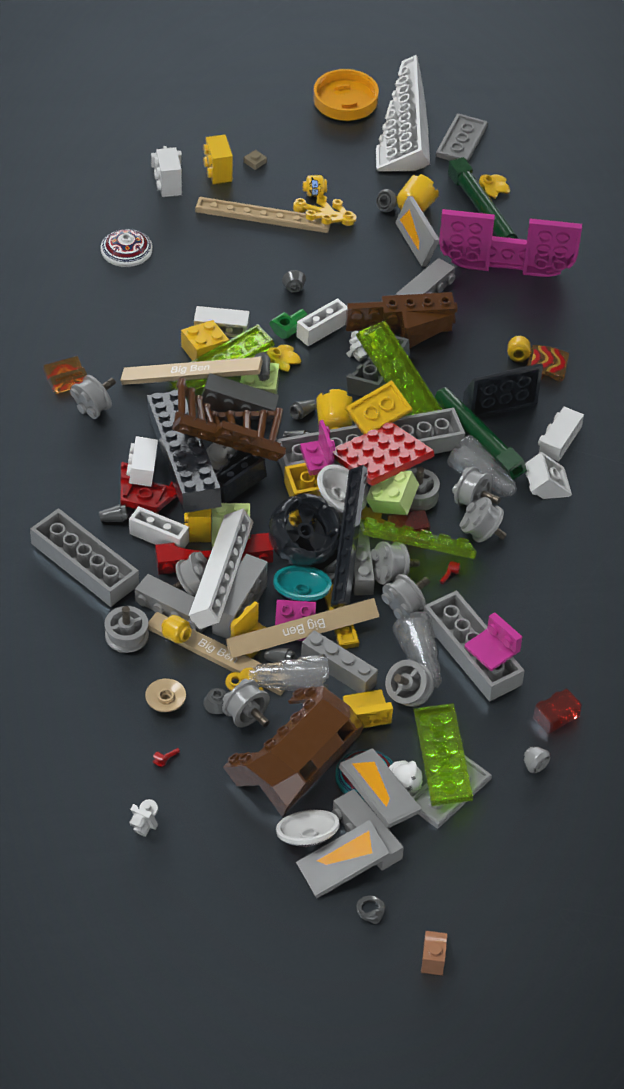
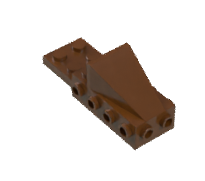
[345,292,457,348]

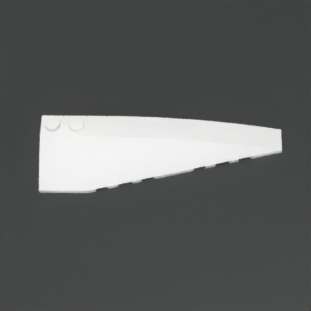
[376,55,430,171]

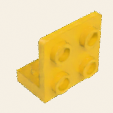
[230,601,267,658]
[343,689,393,728]

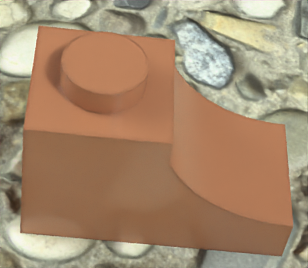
[421,931,447,975]

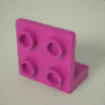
[300,420,335,476]
[275,600,316,641]
[464,612,522,671]

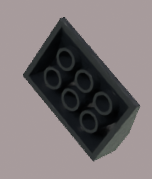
[463,363,543,417]

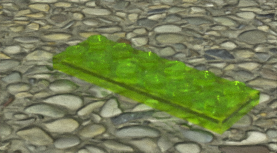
[356,321,442,416]
[167,324,275,390]
[360,517,477,559]
[414,703,473,806]

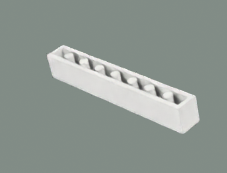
[189,508,254,629]

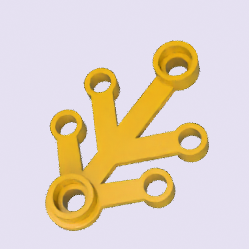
[293,195,357,226]

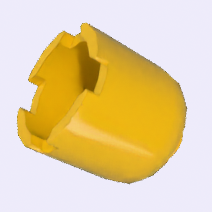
[397,174,439,213]
[316,389,353,430]

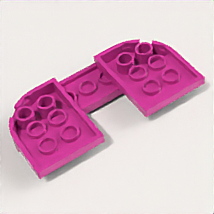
[439,209,582,277]

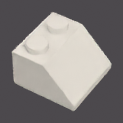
[525,452,572,499]

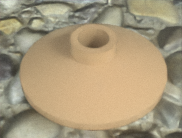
[145,679,186,712]

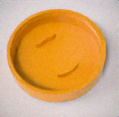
[314,69,379,121]

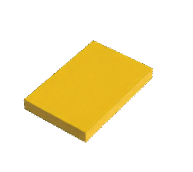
[345,380,412,434]

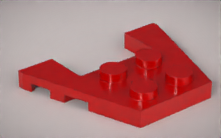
[120,462,177,514]

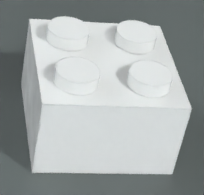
[154,147,182,197]

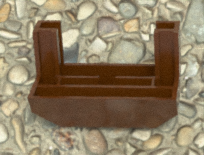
[223,686,364,817]

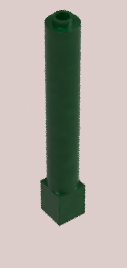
[448,157,518,239]
[435,387,527,481]

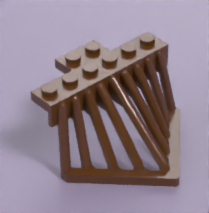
[172,378,286,461]

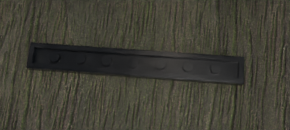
[331,465,367,609]

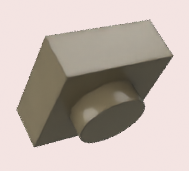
[244,150,267,170]

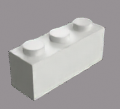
[297,298,347,346]
[194,306,249,339]
[538,407,584,462]
[126,436,158,487]
[129,506,189,548]

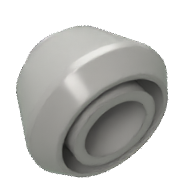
[524,747,550,773]

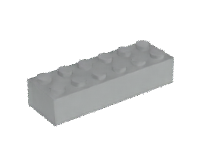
[30,508,139,607]
[423,590,525,701]

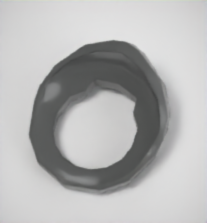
[356,895,385,924]

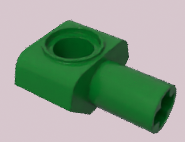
[269,309,307,339]

